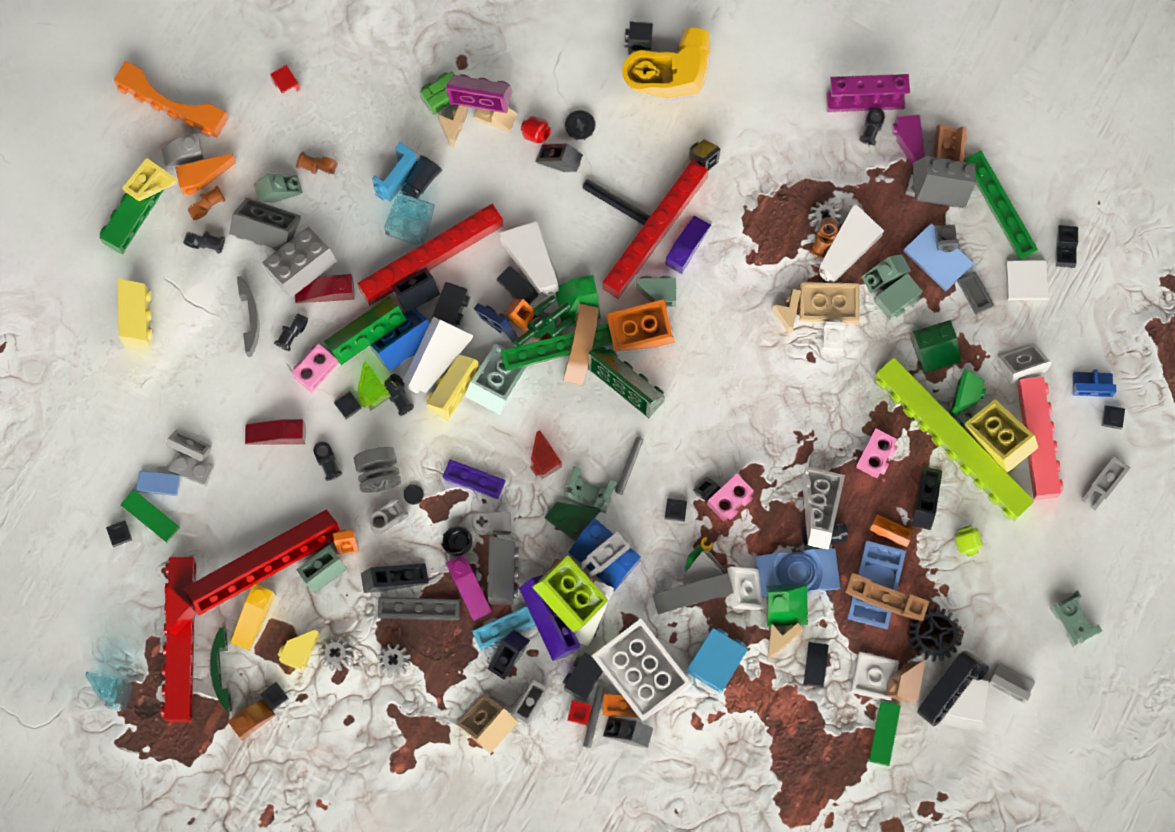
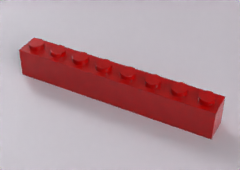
[602,159,709,299]
[357,203,504,306]
[183,509,340,616]
[161,557,197,723]

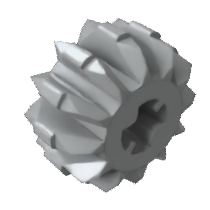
[808,200,842,232]
[318,637,353,671]
[376,644,411,678]

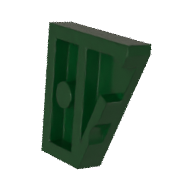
[544,502,600,542]

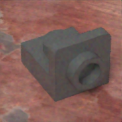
[935,225,959,253]

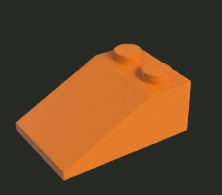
[606,299,676,352]

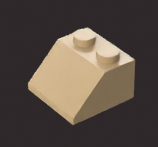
[457,693,518,753]

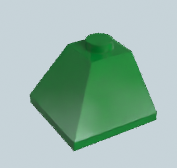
[556,275,601,324]
[950,369,986,416]
[766,584,808,626]

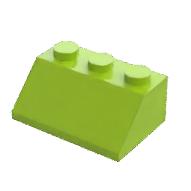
[532,555,609,632]

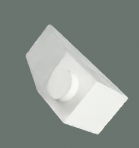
[574,580,614,648]

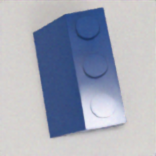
[369,308,430,371]
[568,518,641,592]

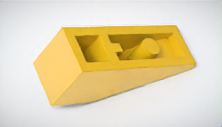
[231,584,275,651]

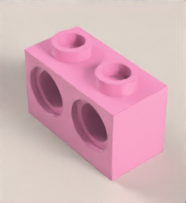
[292,344,338,393]
[856,429,898,478]
[707,474,754,522]

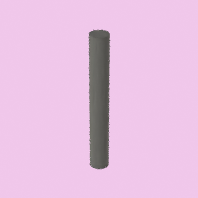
[615,437,643,495]
[583,686,605,748]

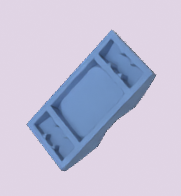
[847,541,906,629]
[755,549,840,597]

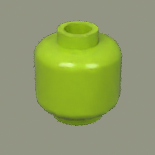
[954,525,983,557]

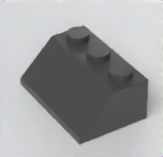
[913,156,976,208]
[229,198,301,251]
[488,537,519,605]

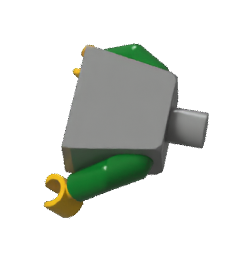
[684,537,728,597]

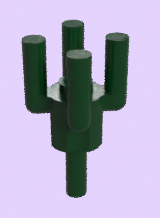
[514,295,574,347]

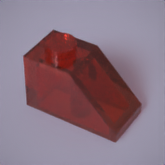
[530,430,562,480]

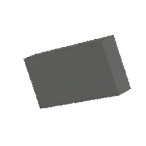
[957,271,994,315]

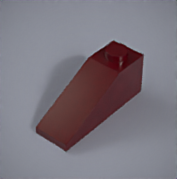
[295,274,354,303]
[245,419,306,445]

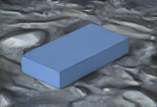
[136,471,180,496]

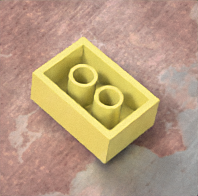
[965,399,1038,472]

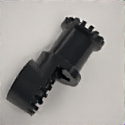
[859,107,885,146]
[183,231,225,254]
[274,313,308,351]
[384,374,414,416]
[313,441,343,481]

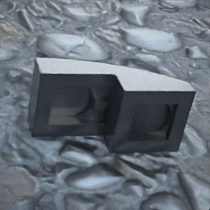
[1055,225,1078,268]
[496,265,539,305]
[803,642,829,688]

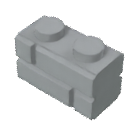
[511,679,550,727]

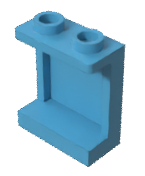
[372,142,417,202]
[686,628,748,694]

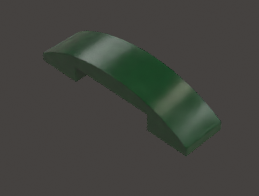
[210,627,232,712]

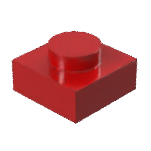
[567,700,592,726]

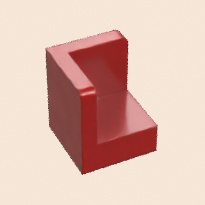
[270,65,300,93]

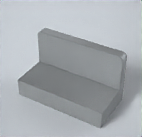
[989,663,1035,704]

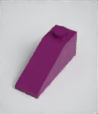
[892,115,925,165]
[446,554,492,621]

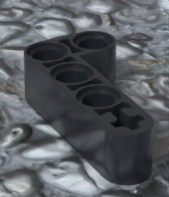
[917,650,989,727]

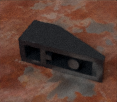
[911,466,942,530]
[361,563,429,593]

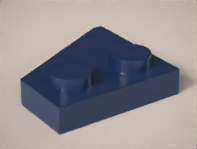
[473,303,519,344]

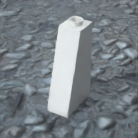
[819,204,884,283]
[499,221,559,297]
[403,317,473,393]

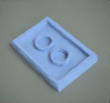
[903,223,974,291]

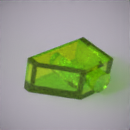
[357,362,390,411]

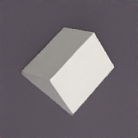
[998,344,1051,385]

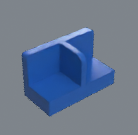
[1072,369,1117,397]

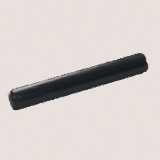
[582,179,650,225]

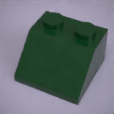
[910,320,961,374]

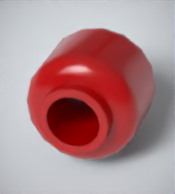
[521,116,551,144]

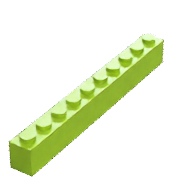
[875,358,1035,521]

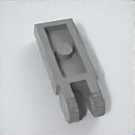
[1081,456,1130,510]
[578,531,632,579]

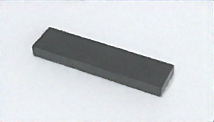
[378,597,460,621]

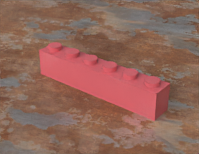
[1017,377,1063,500]

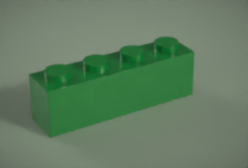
[99,190,164,254]
[324,297,406,365]

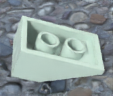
[465,343,528,415]

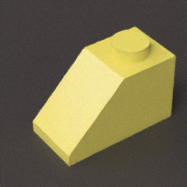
[278,630,320,672]

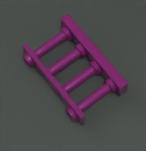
[826,74,910,112]

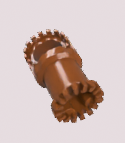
[296,152,338,174]
[187,186,226,220]
[809,218,838,258]

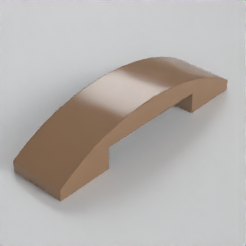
[563,303,599,385]
[845,573,929,621]

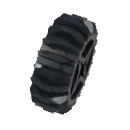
[907,607,963,662]

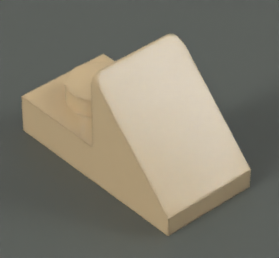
[438,105,468,147]
[474,108,517,132]
[772,289,801,333]
[768,623,803,658]

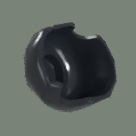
[441,526,473,557]

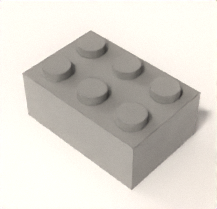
[262,226,337,298]

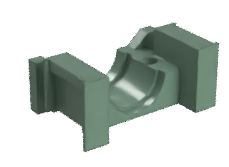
[564,466,617,513]
[1050,590,1102,647]

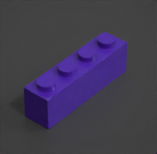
[519,575,581,661]

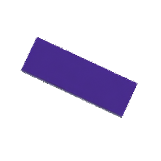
[442,459,506,500]

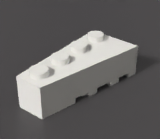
[802,466,845,549]

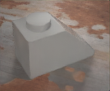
[162,133,204,168]

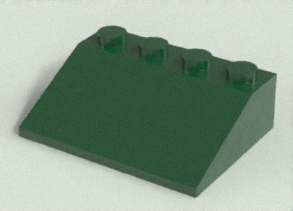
[588,346,665,419]

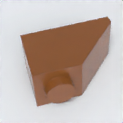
[227,699,275,741]

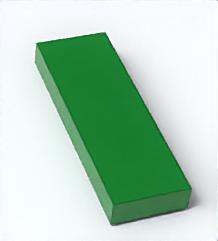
[120,489,180,543]
[869,701,901,767]

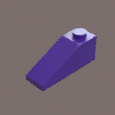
[665,216,711,274]

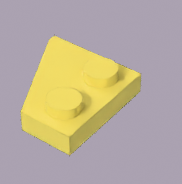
[122,158,178,201]

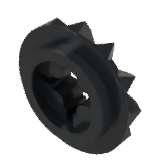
[565,110,596,140]

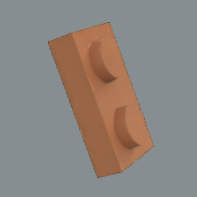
[933,124,967,162]

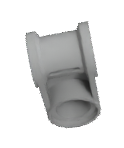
[370,498,409,533]
[473,511,511,535]

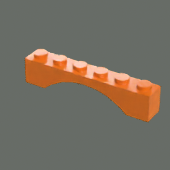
[114,61,228,138]

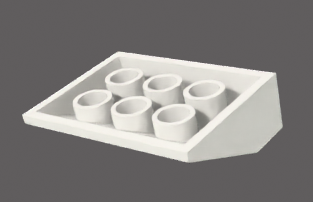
[592,619,691,722]

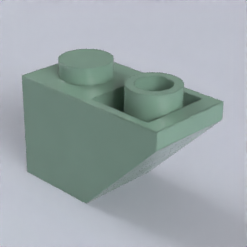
[254,174,303,203]
[862,255,911,294]
[636,276,676,307]

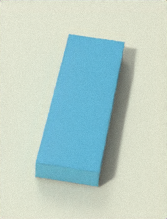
[472,606,535,650]

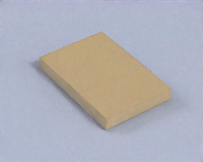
[799,282,859,323]

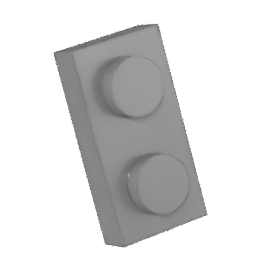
[166,430,212,461]
[168,452,214,486]

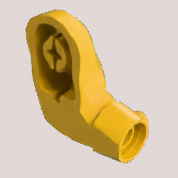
[622,27,710,98]

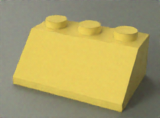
[117,279,153,348]
[426,355,479,421]

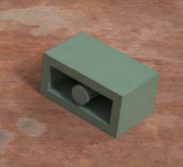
[875,273,922,320]
[296,545,347,593]

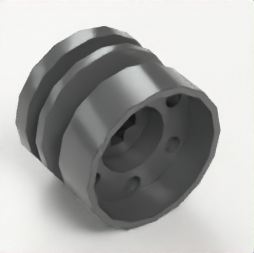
[353,447,402,493]

